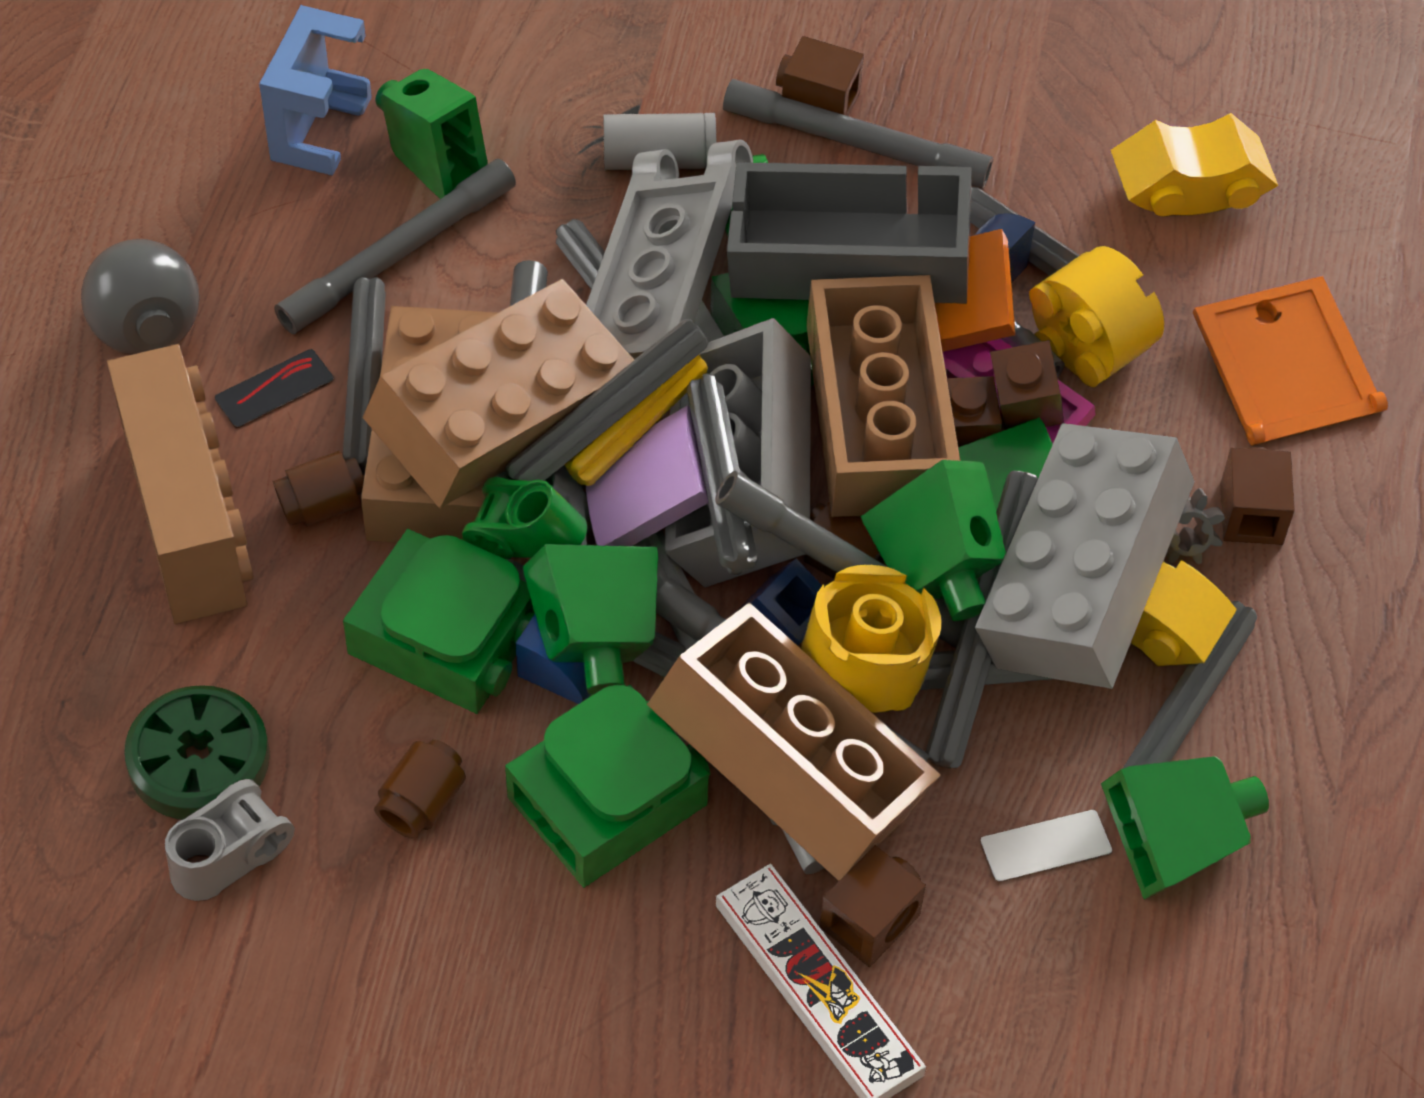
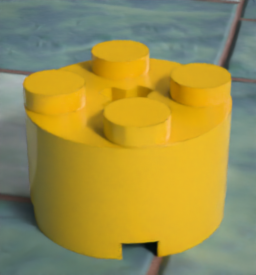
[1029,246,1164,387]
[801,565,942,712]

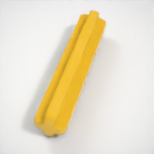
[565,354,708,486]

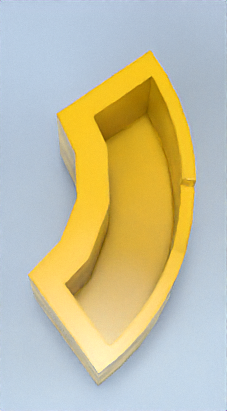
[1110,113,1278,216]
[1131,560,1237,666]

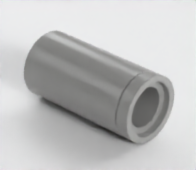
[603,113,717,170]

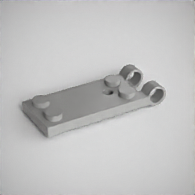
[586,140,753,360]

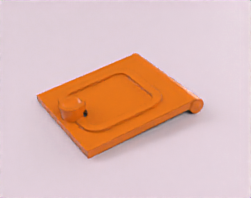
[1193,276,1388,446]

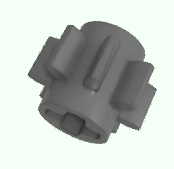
[1166,488,1225,564]

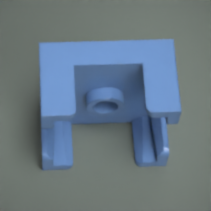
[259,5,372,176]

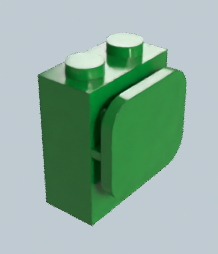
[343,528,535,714]
[505,685,710,888]

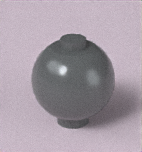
[81,239,200,355]

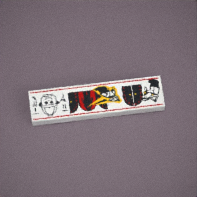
[716,864,926,1098]

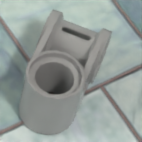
[165,779,295,901]

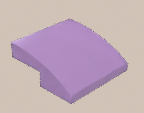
[586,405,708,546]

